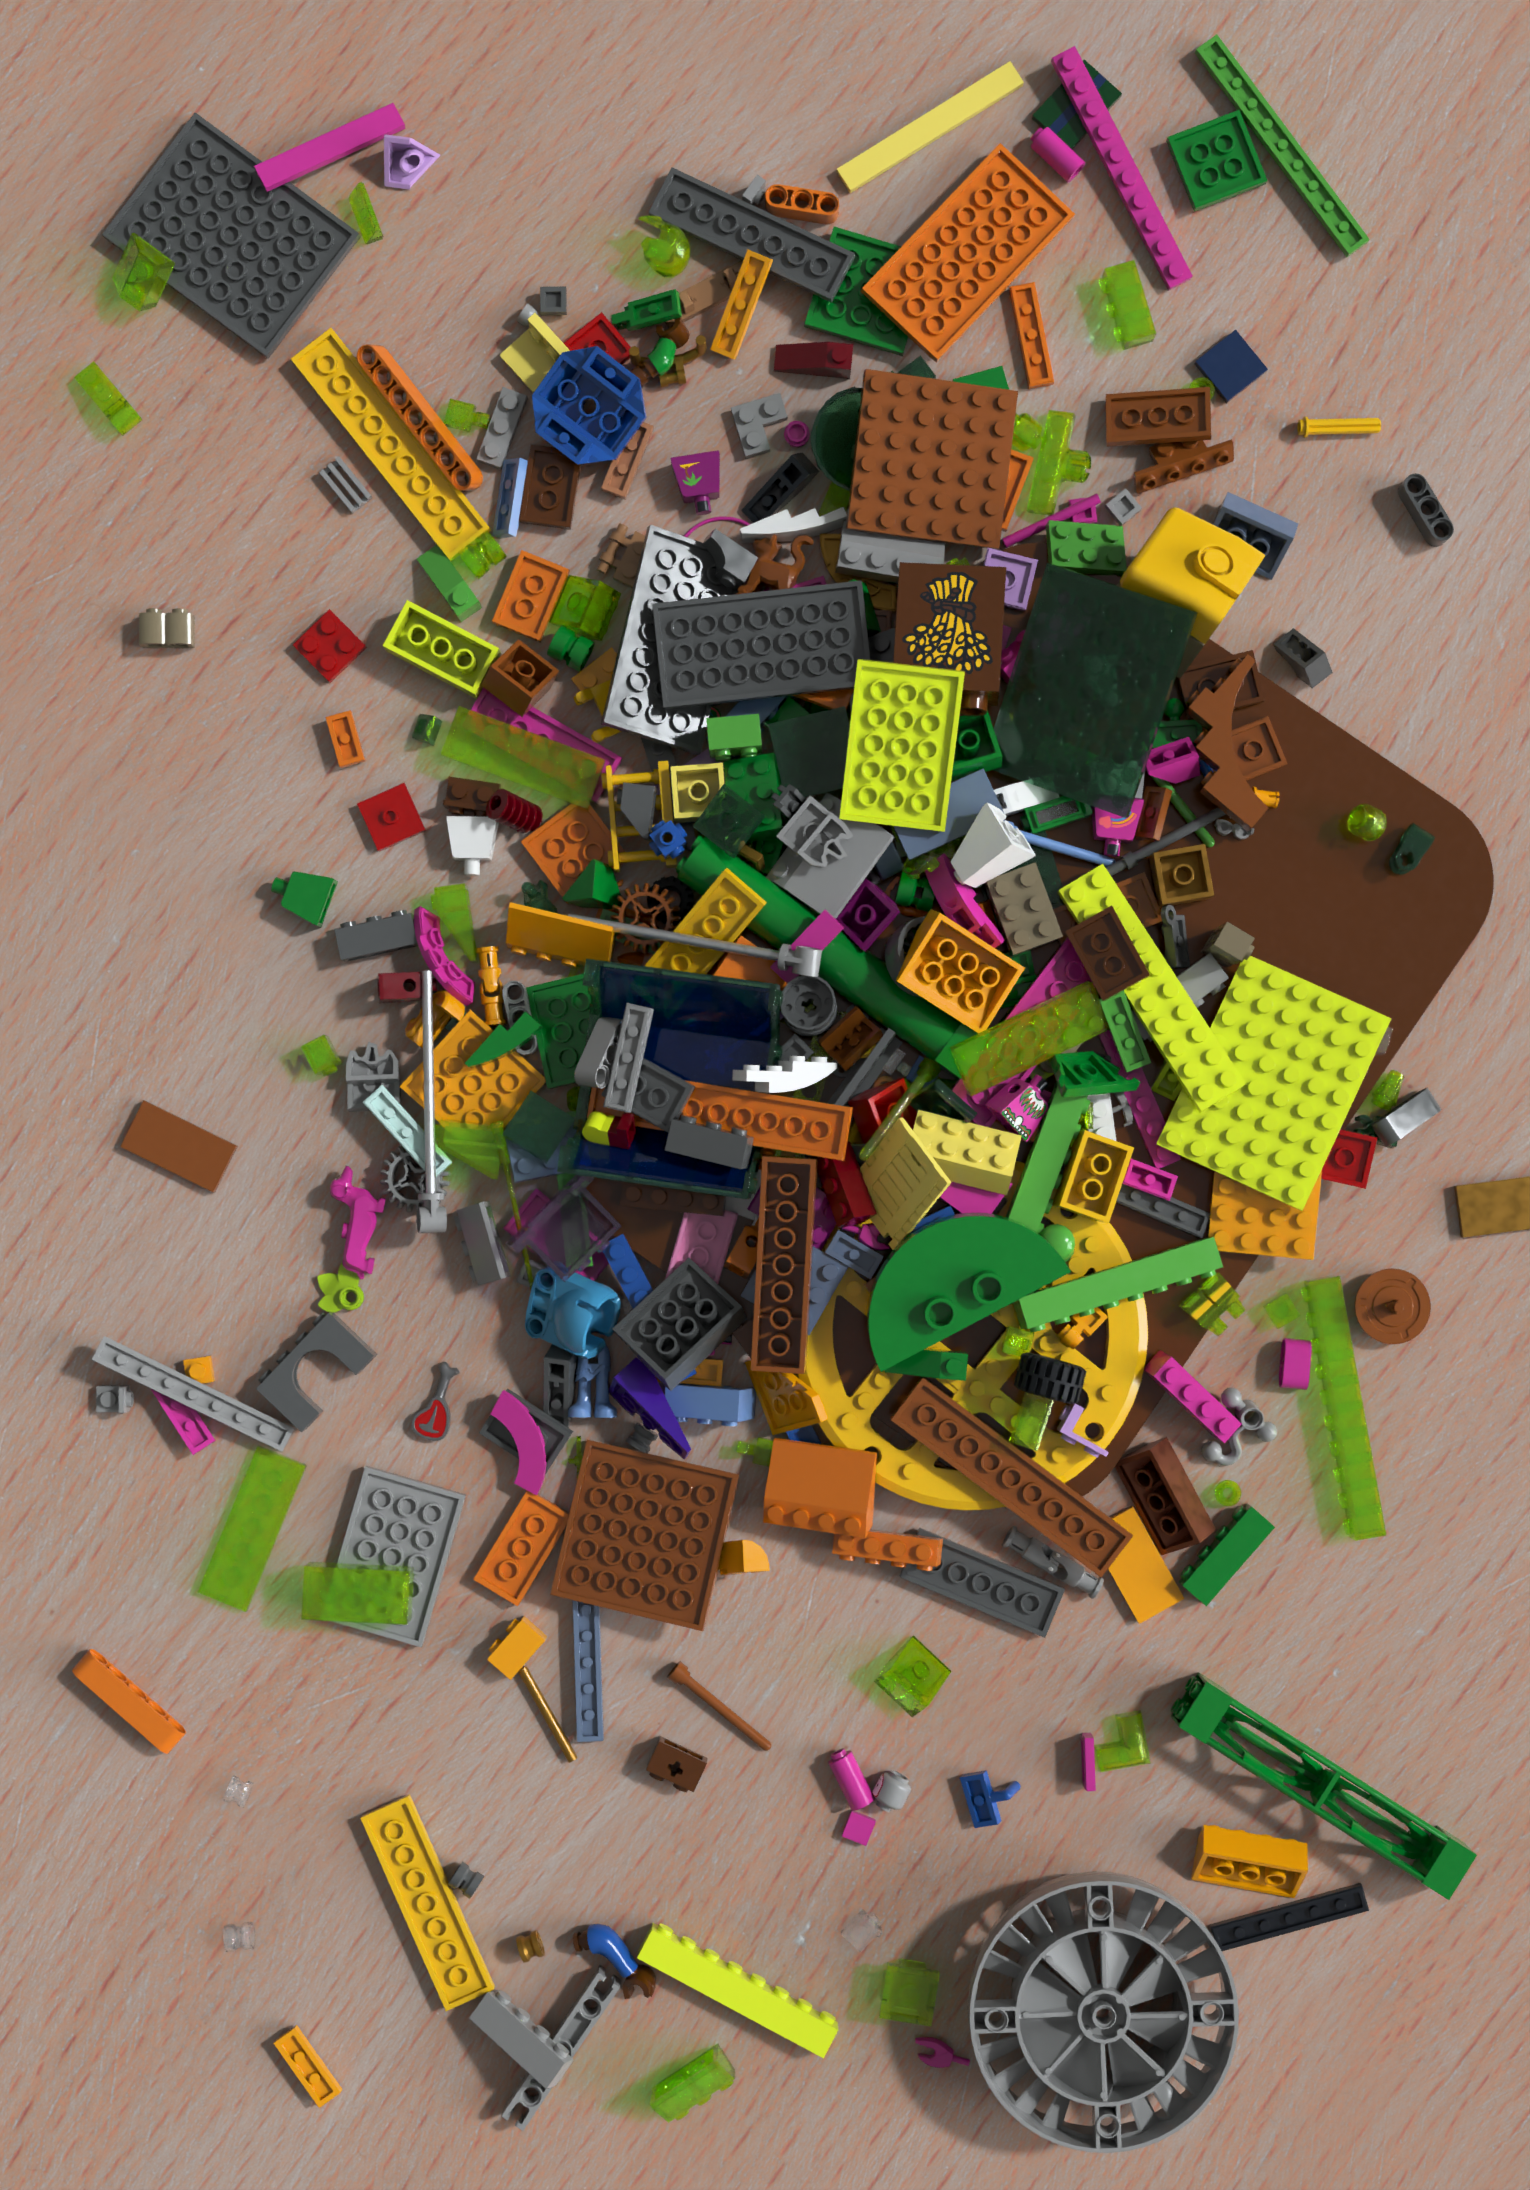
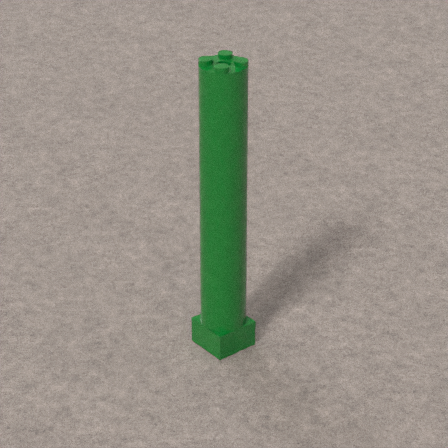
[675,835,992,1081]

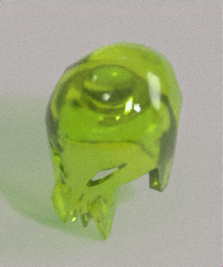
[639,216,690,279]

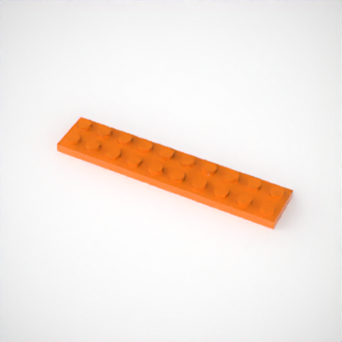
[587,1080,853,1161]

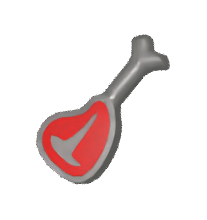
[411,1362,460,1441]

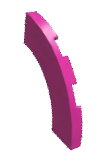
[414,906,475,1006]
[490,1390,547,1495]

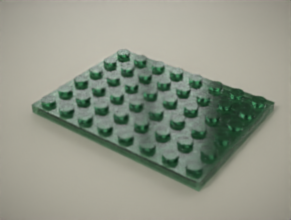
[994,563,1198,818]

